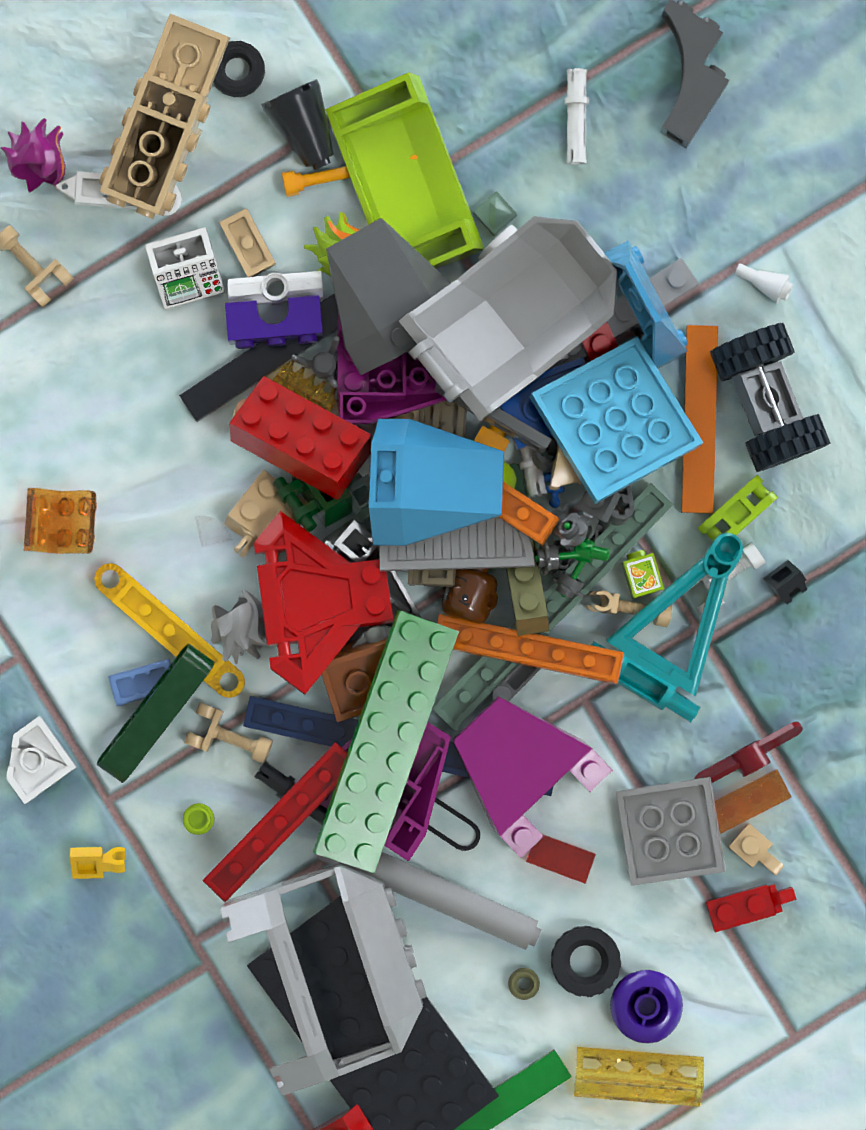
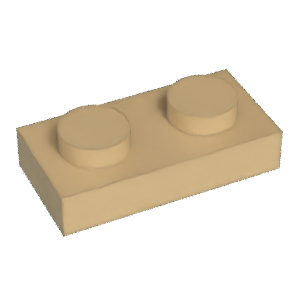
[219,208,276,277]

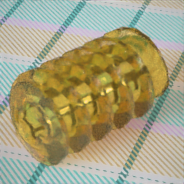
[272,360,337,412]

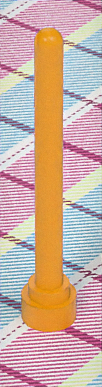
[282,155,418,197]

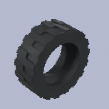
[550,926,621,997]

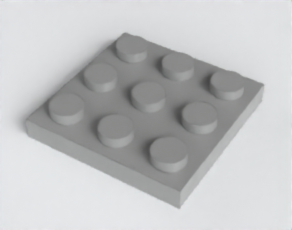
[616,777,726,886]

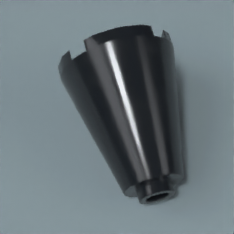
[261,79,334,170]

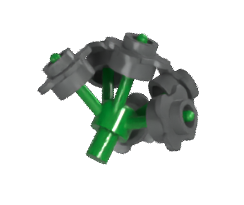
[534,505,610,599]

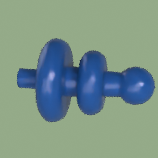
[543,472,565,508]

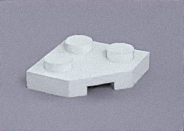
[6,716,77,804]

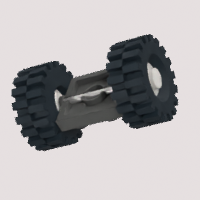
[710,322,831,472]

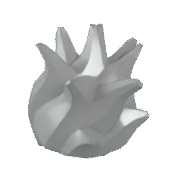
[211,589,269,664]

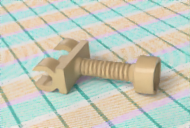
[0,225,74,308]
[585,591,672,627]
[184,703,273,764]

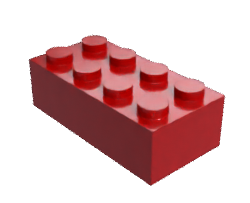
[229,376,371,500]

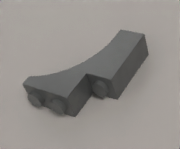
[660,0,729,149]

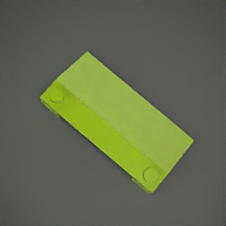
[325,72,484,269]

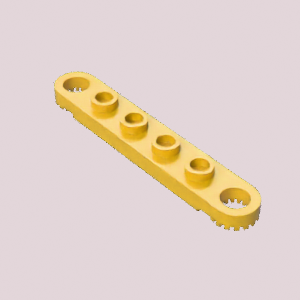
[94,563,245,698]

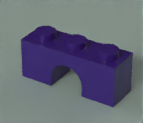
[225,295,324,349]

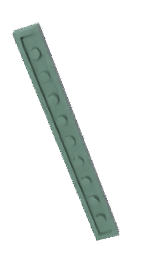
[432,483,674,731]

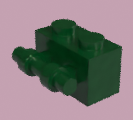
[273,475,352,532]

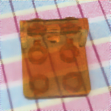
[23,488,97,554]

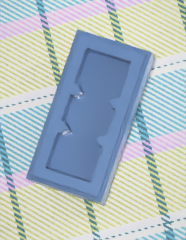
[108,659,171,707]

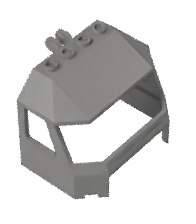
[220,863,427,1096]

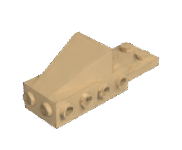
[99,14,230,219]

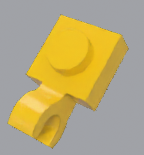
[70,847,126,879]

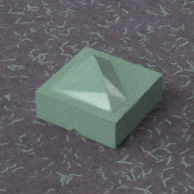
[473,191,517,236]

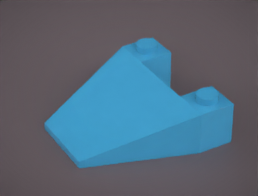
[604,240,688,369]

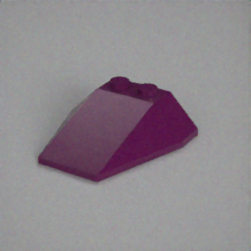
[320,722,451,861]

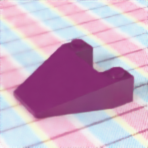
[453,696,613,858]

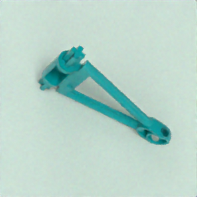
[591,533,743,723]

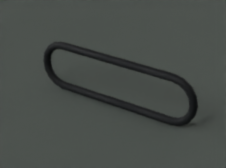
[428,798,480,851]

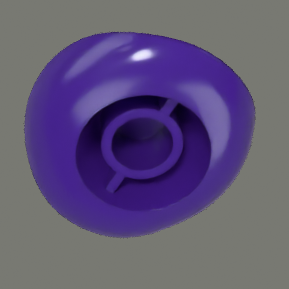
[610,970,683,1044]

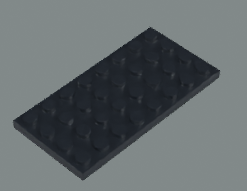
[247,896,499,1130]

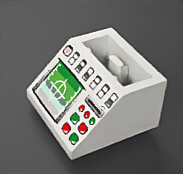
[145,227,225,310]

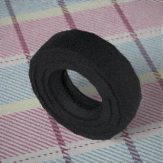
[213,41,265,97]

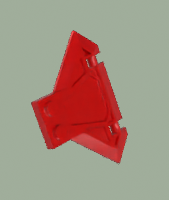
[254,511,393,695]

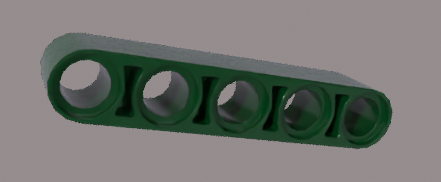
[96,643,215,783]

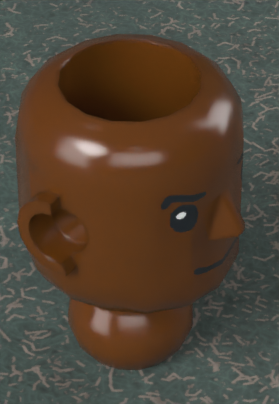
[442,568,498,624]

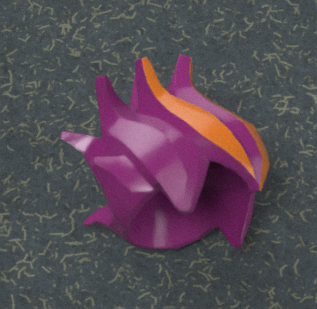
[1,118,66,193]

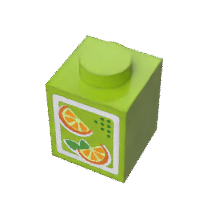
[621,549,664,599]

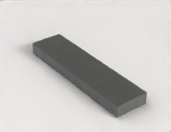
[434,383,552,454]

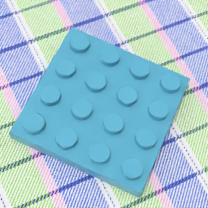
[529,336,703,504]

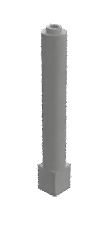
[316,852,542,950]

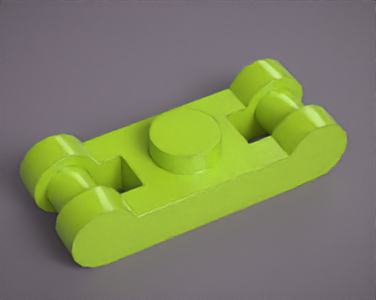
[697,474,778,542]

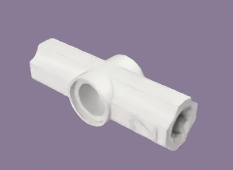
[228,271,324,305]

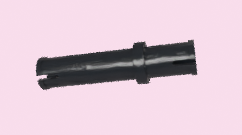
[254,761,328,825]

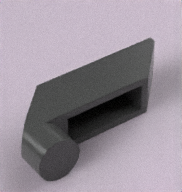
[492,664,540,701]

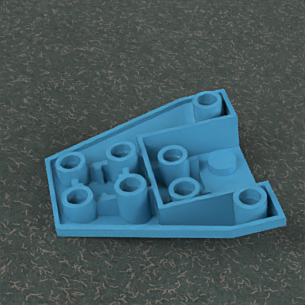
[369,419,504,546]

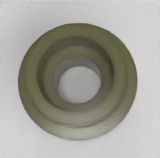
[508,968,540,1000]

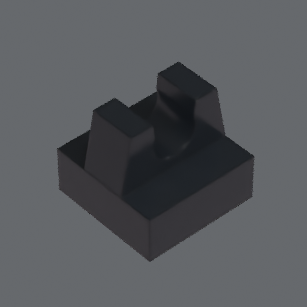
[763,560,807,605]

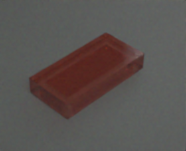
[526,834,596,884]

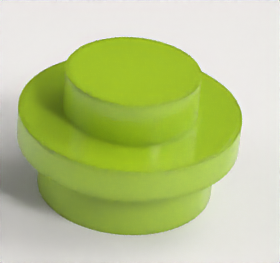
[183,803,215,835]

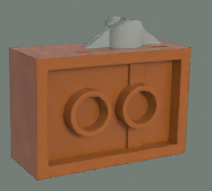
[321,624,391,722]

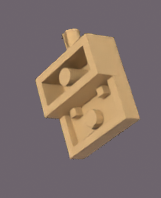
[224,470,307,557]

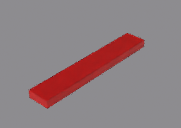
[202,742,347,902]

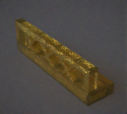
[574,1047,704,1107]

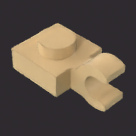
[728,823,784,875]

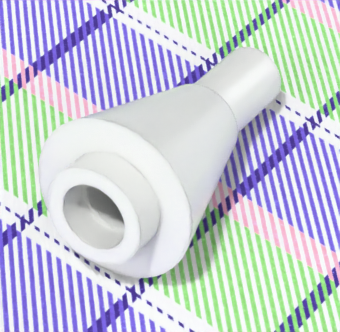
[735,263,793,304]

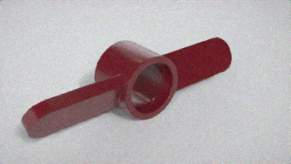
[694,722,803,783]

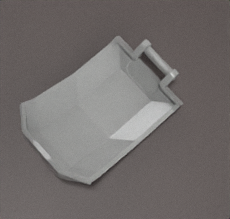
[399,216,618,421]

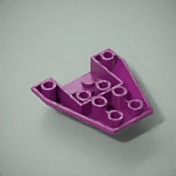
[336,315,447,425]

